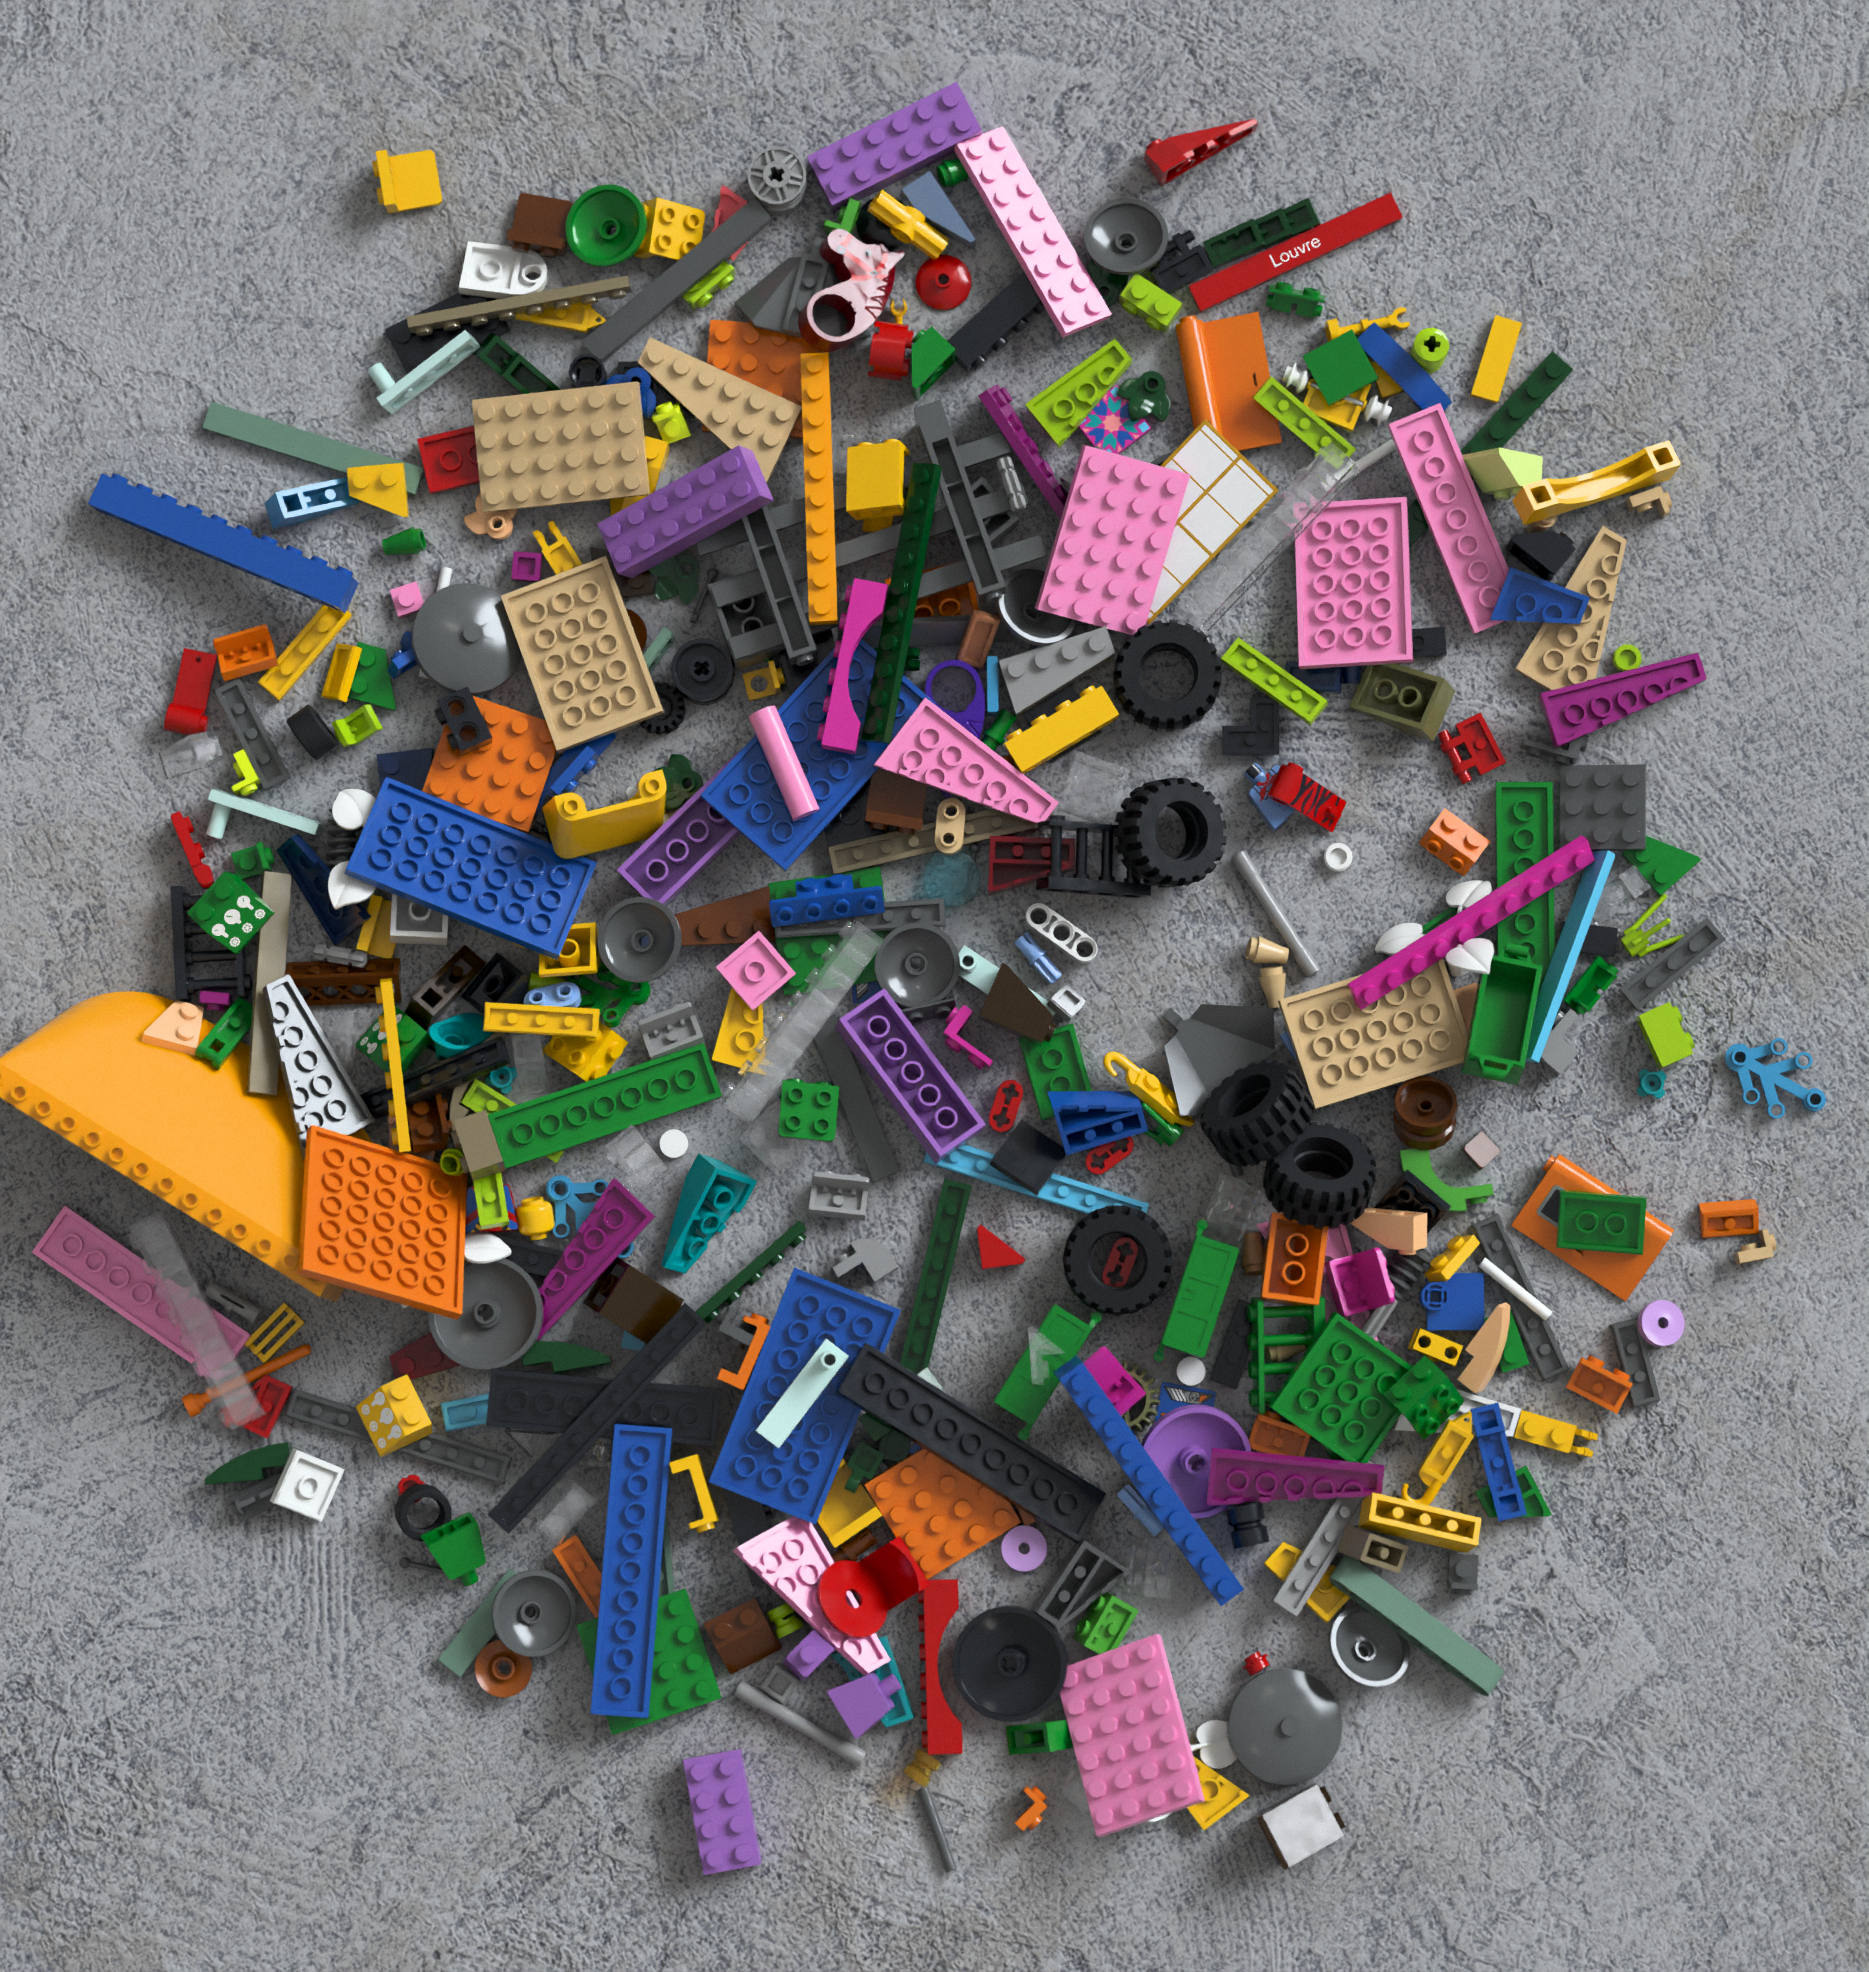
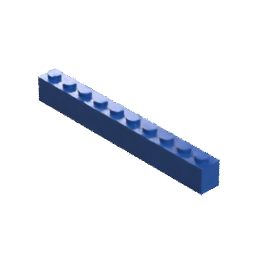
[88,473,359,613]
[1053,1355,1244,1606]

